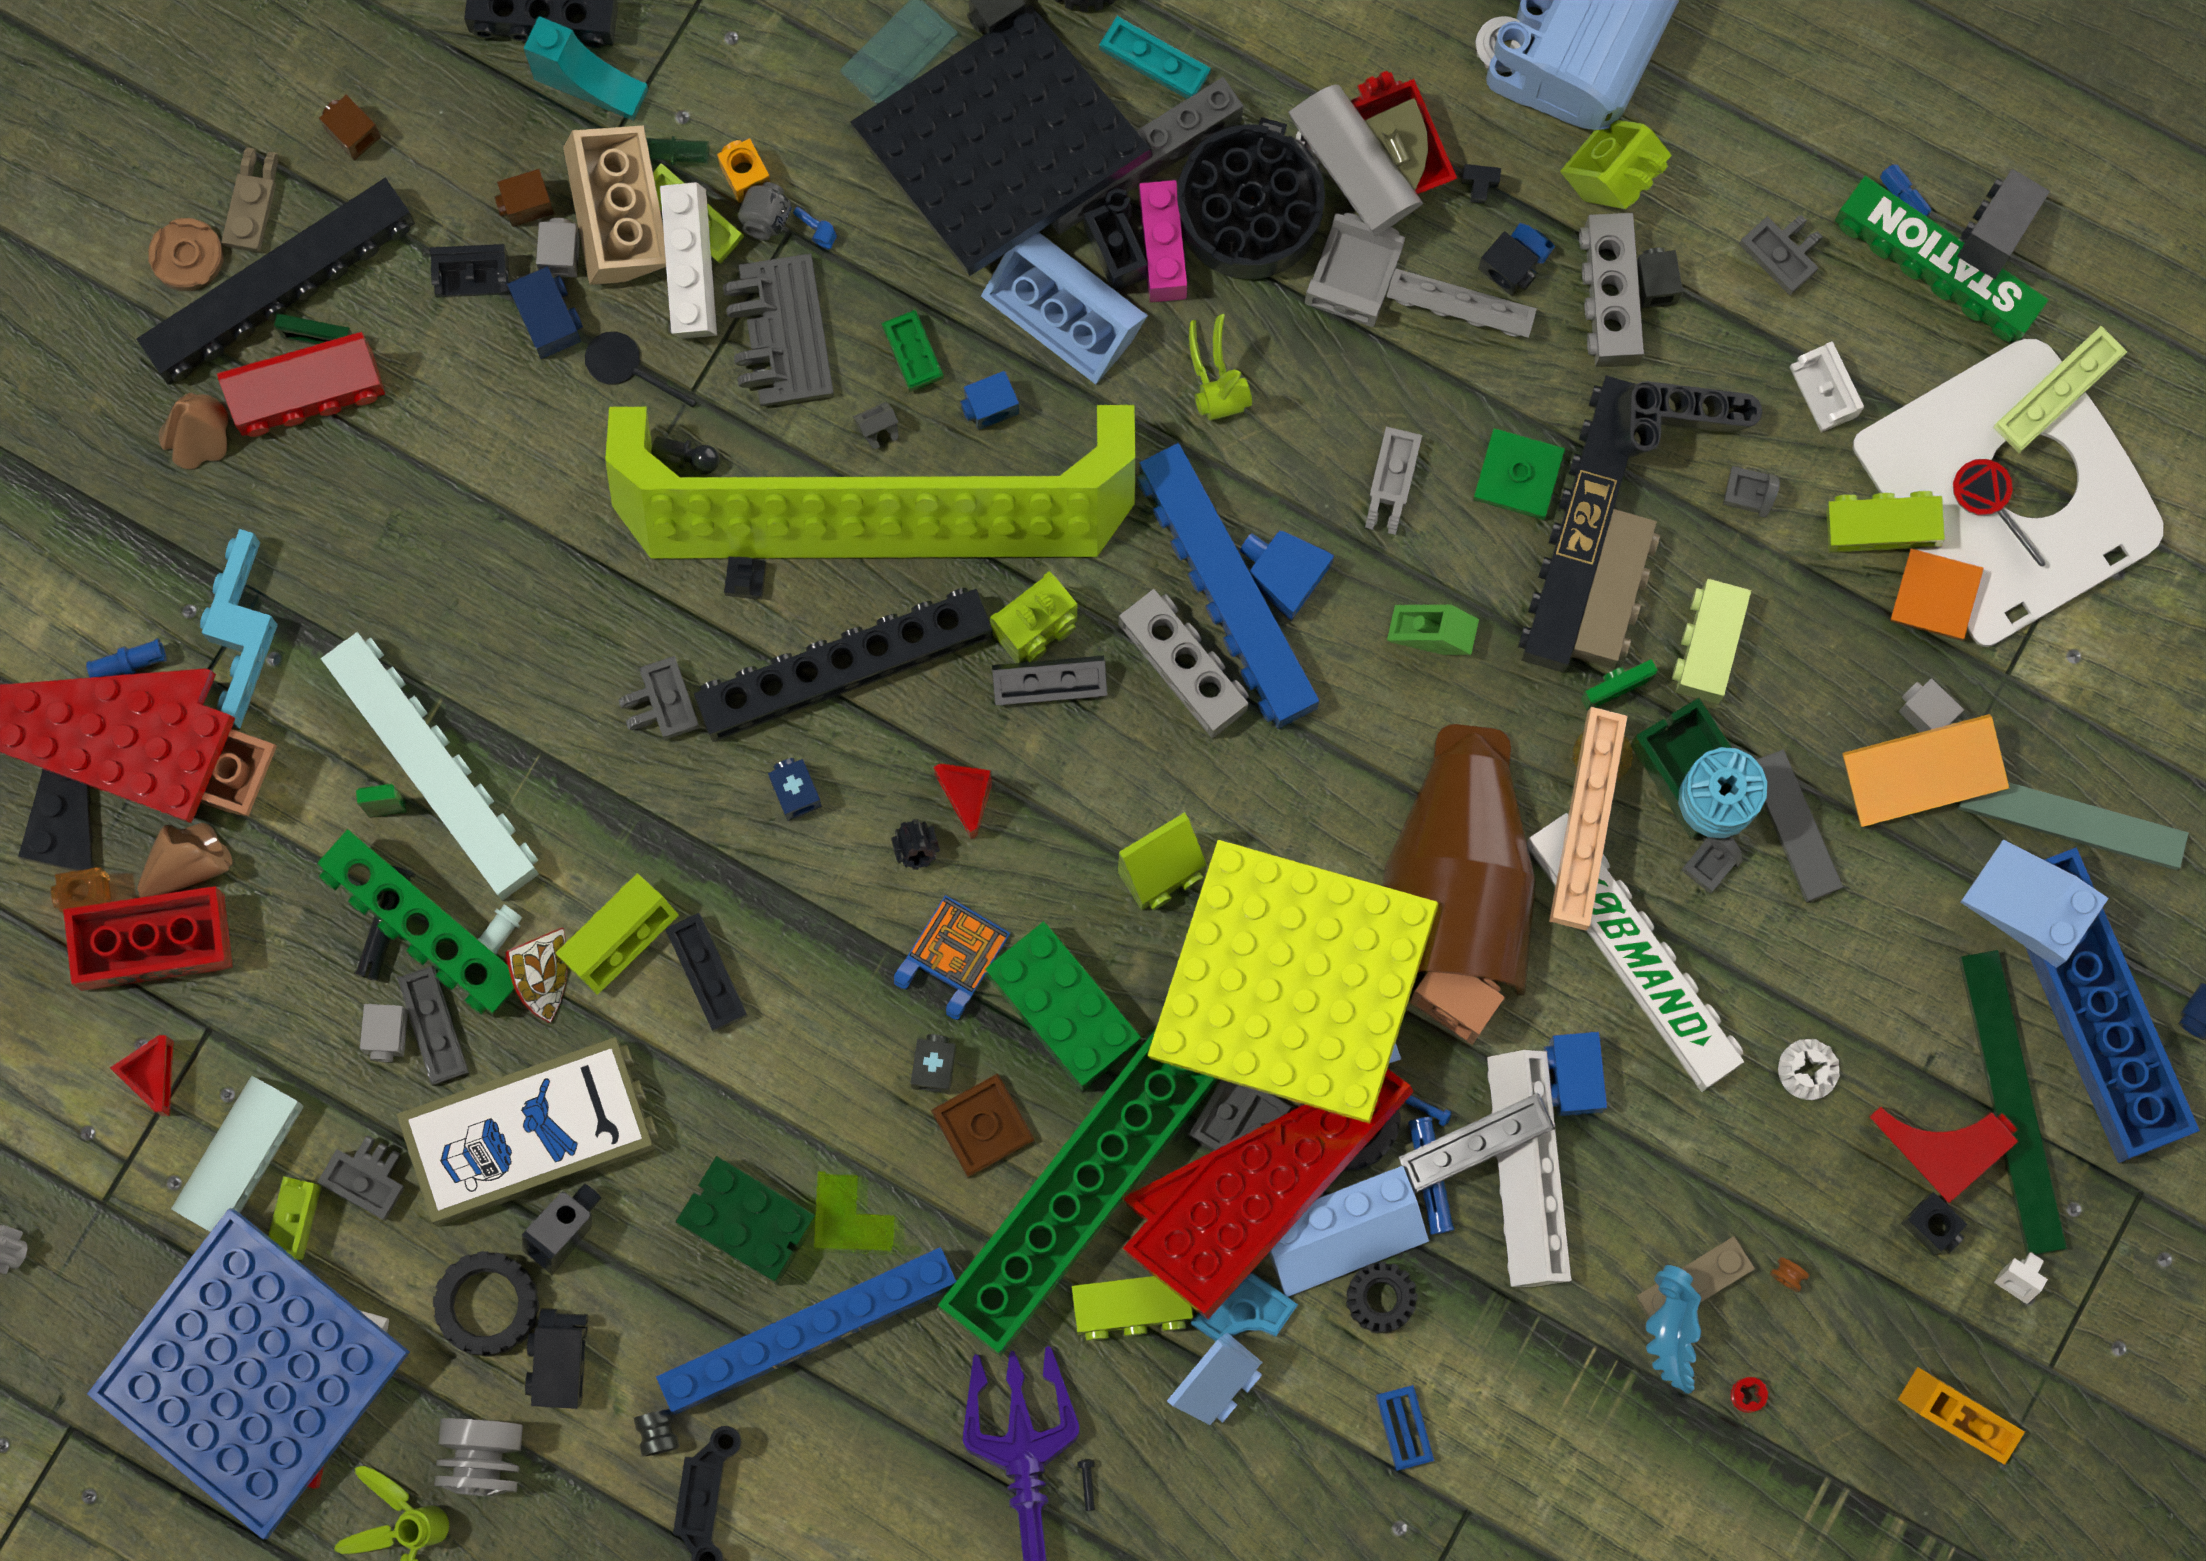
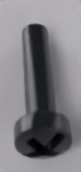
[1077,1459,1095,1511]

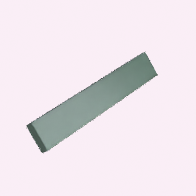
[1958,782,2189,870]

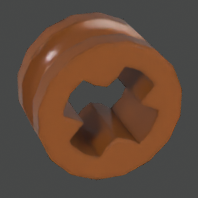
[1770,1257,1810,1292]

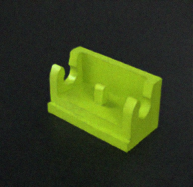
[268,1176,322,1260]

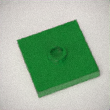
[1473,428,1565,520]

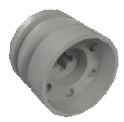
[434,1418,523,1497]

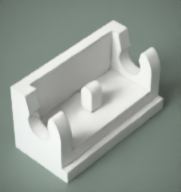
[1790,341,1864,432]

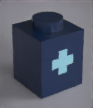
[768,758,822,821]

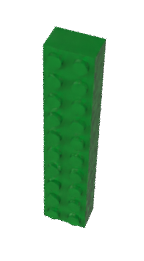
[938,1029,1218,1358]

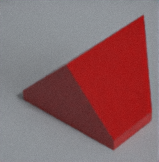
[933,764,992,839]
[110,1035,174,1116]

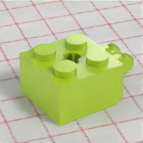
[1560,120,1672,209]
[990,571,1077,663]

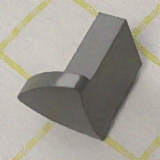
[1722,466,1780,518]
[1681,835,1743,894]

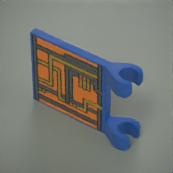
[894,895,1010,1020]

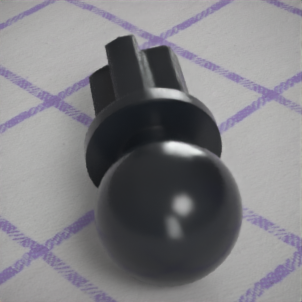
[651,436,720,474]

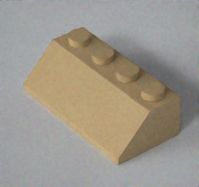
[563,125,666,285]

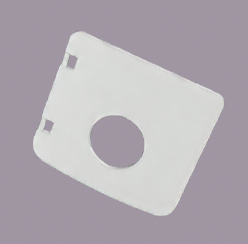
[1853,339,2163,647]

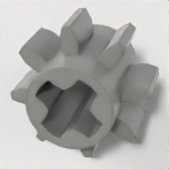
[0,1224,27,1274]

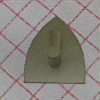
[1365,98,1428,190]

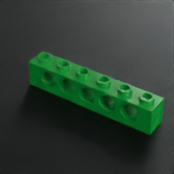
[317,829,515,1016]

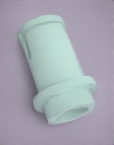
[478,905,523,955]

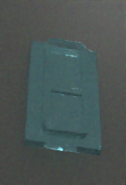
[840,0,958,105]

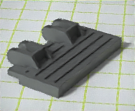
[723,253,834,407]

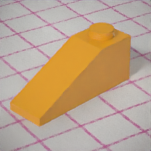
[1898,1367,2025,1465]

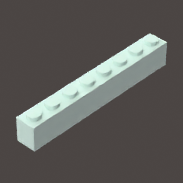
[320,632,539,901]

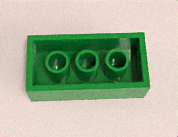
[985,921,1141,1092]

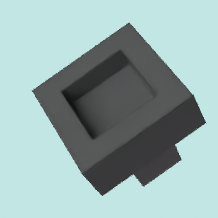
[853,402,899,449]

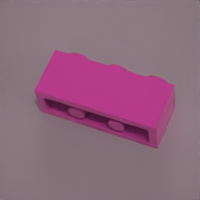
[1139,180,1187,302]

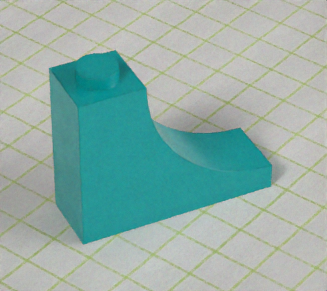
[523,16,649,121]

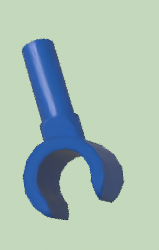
[793,207,837,249]

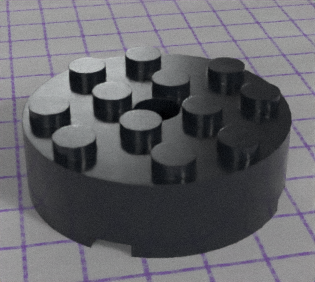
[1177,124,1325,279]

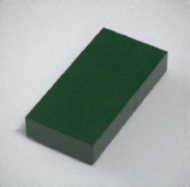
[274,314,353,345]

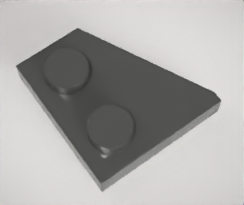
[1188,1080,1291,1151]

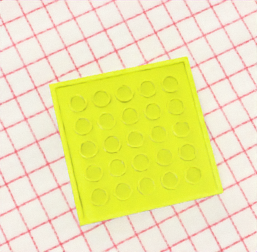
[1148,840,1438,1124]

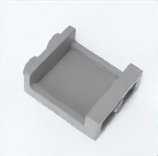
[1305,213,1405,328]

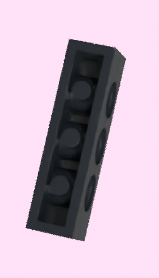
[464,0,618,48]

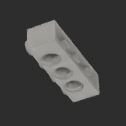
[1579,213,1644,367]
[1118,589,1249,738]

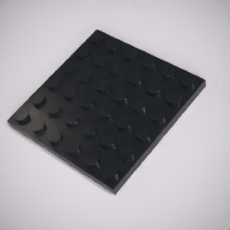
[850,5,1153,277]

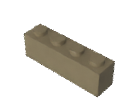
[1571,509,1660,669]

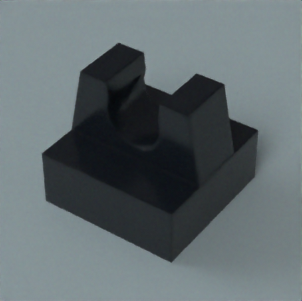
[1461,164,1501,204]
[724,556,767,600]

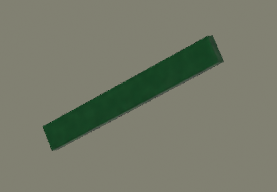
[1959,950,2067,1256]

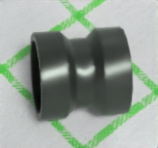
[633,1409,680,1457]

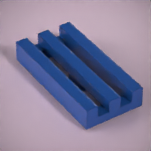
[1375,1385,1434,1471]

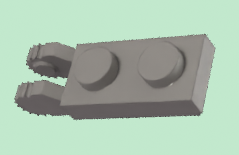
[1365,427,1422,535]

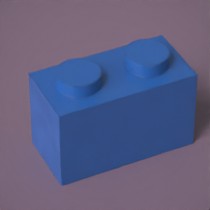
[1544,1032,1607,1116]

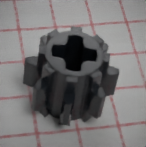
[891,819,940,870]

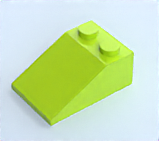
[1118,812,1207,910]

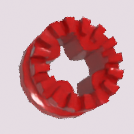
[1730,1377,1768,1413]

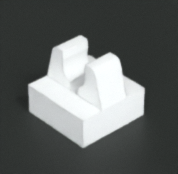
[1994,1252,2048,1304]

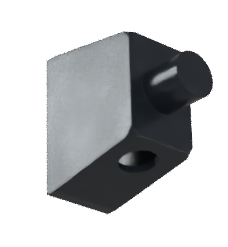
[522,1184,601,1275]

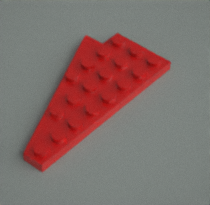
[0,668,236,823]
[1123,1068,1414,1319]

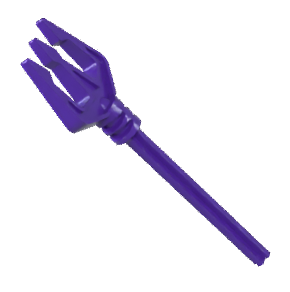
[963,1346,1080,1561]

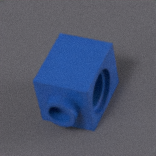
[960,371,1019,430]

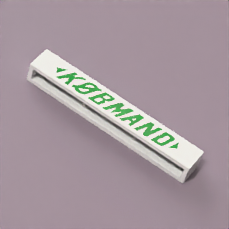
[1527,813,1744,1092]

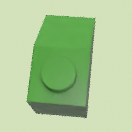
[1387,605,1479,655]

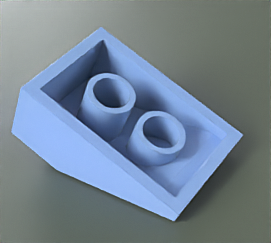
[1961,840,2109,968]
[1167,1333,1263,1425]

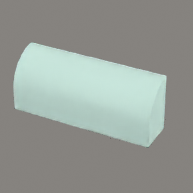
[171,1076,304,1232]

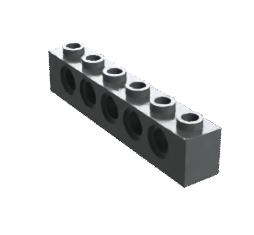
[1051,77,1243,235]

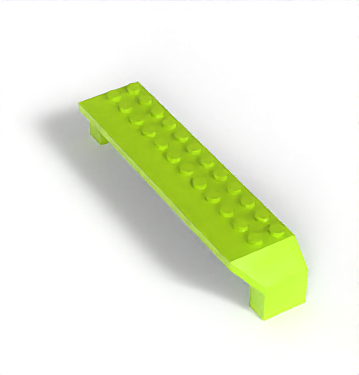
[605,405,1135,558]

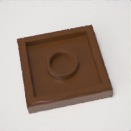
[931,1073,1035,1178]

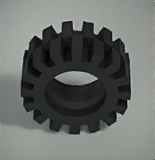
[1346,1262,1417,1334]

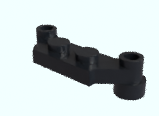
[673,1426,742,1561]

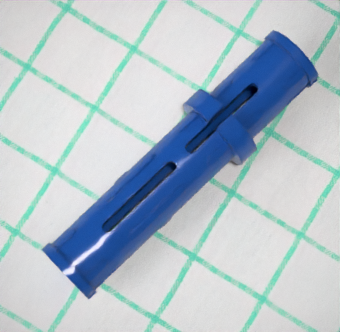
[1408,1117,1455,1235]

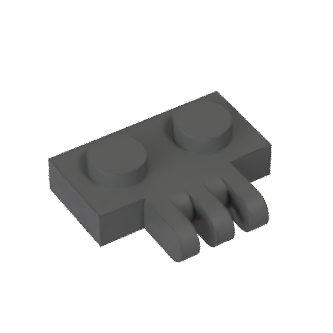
[317,1136,405,1221]

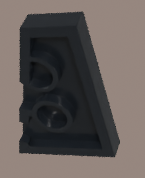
[18,769,95,876]

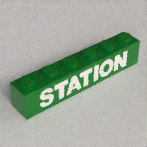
[1835,175,2049,343]

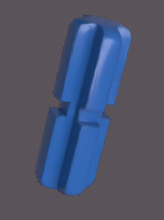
[1880,164,1931,217]

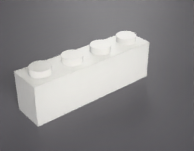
[660,182,717,339]

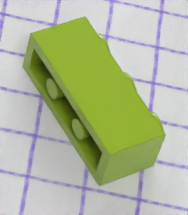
[1826,491,1945,553]
[555,873,679,995]
[1072,1276,1193,1341]

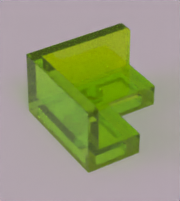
[814,1171,895,1255]

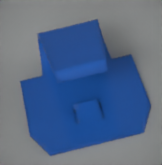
[1511,223,1555,264]

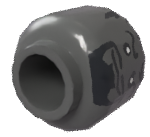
[738,182,792,240]

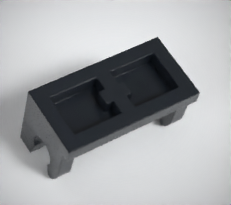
[430,244,510,298]

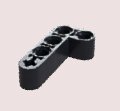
[1614,381,1762,457]

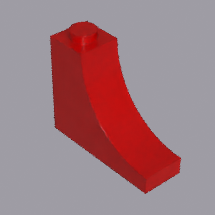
[1869,1106,2018,1203]

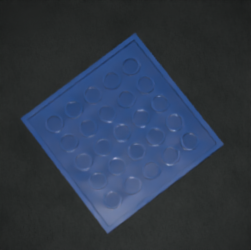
[87,1208,410,1540]

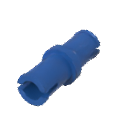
[86,638,167,678]

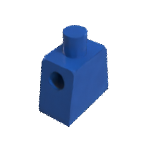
[1239,531,1334,621]

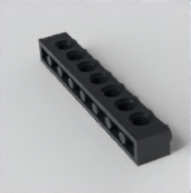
[694,588,993,742]

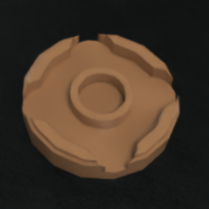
[149,218,223,291]

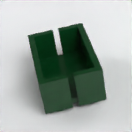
[1630,698,1732,839]
[676,1156,818,1286]

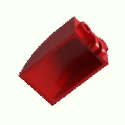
[1350,70,1457,194]

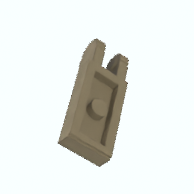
[221,147,278,253]

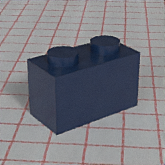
[507,266,583,359]

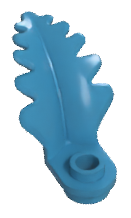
[1646,1265,1701,1394]

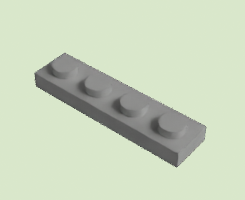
[1386,268,1537,338]

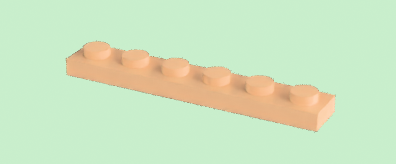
[1549,707,1627,931]

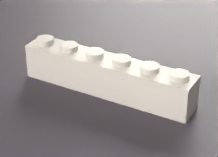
[1487,1050,1571,1287]

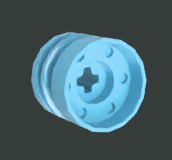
[1678,747,1767,838]

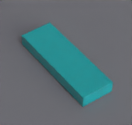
[1099,16,1211,99]

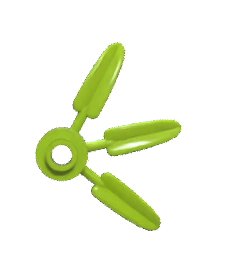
[1189,314,1252,421]
[334,1466,449,1561]

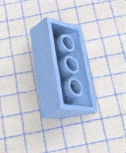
[981,232,1148,385]
[1268,1166,1429,1297]

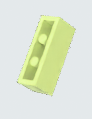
[1672,579,1751,704]

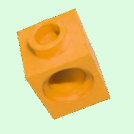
[717,138,771,203]

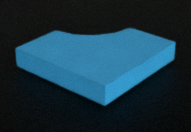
[1191,1272,1298,1342]

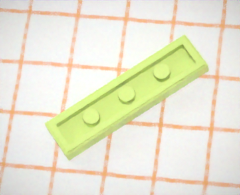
[1993,326,2127,454]

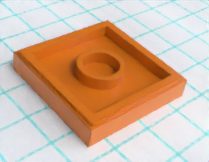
[1890,548,1984,641]

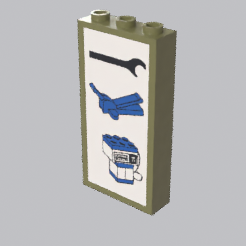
[396,1037,659,1227]

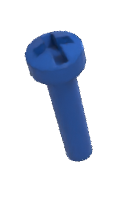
[1404,1095,1451,1127]

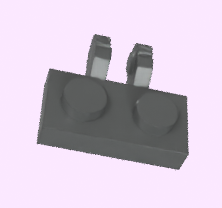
[1739,215,1823,296]
[618,656,700,740]

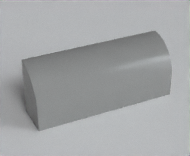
[1288,85,1424,238]

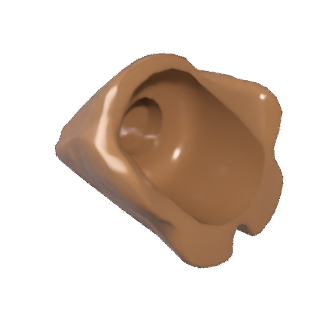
[159,393,228,469]
[137,823,232,897]

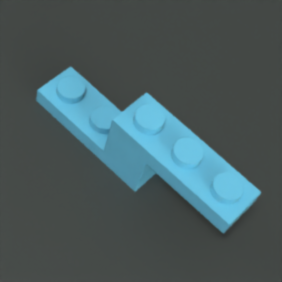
[200,529,278,729]

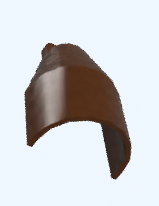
[1383,724,1536,995]

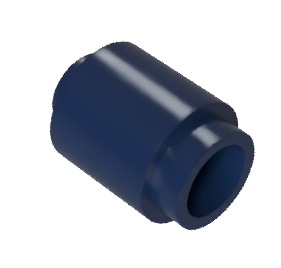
[2178,983,2206,1040]

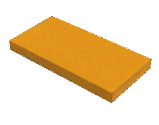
[1842,714,2009,827]

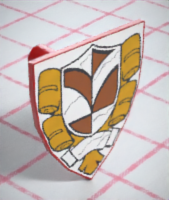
[504,928,568,1023]

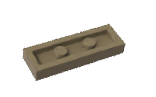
[1635,1236,1755,1319]

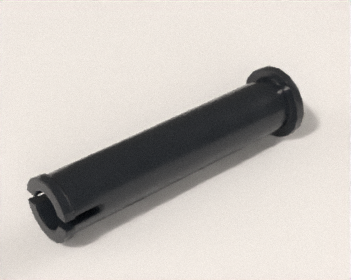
[354,865,416,981]

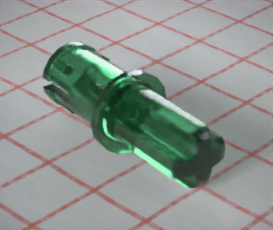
[646,136,710,165]

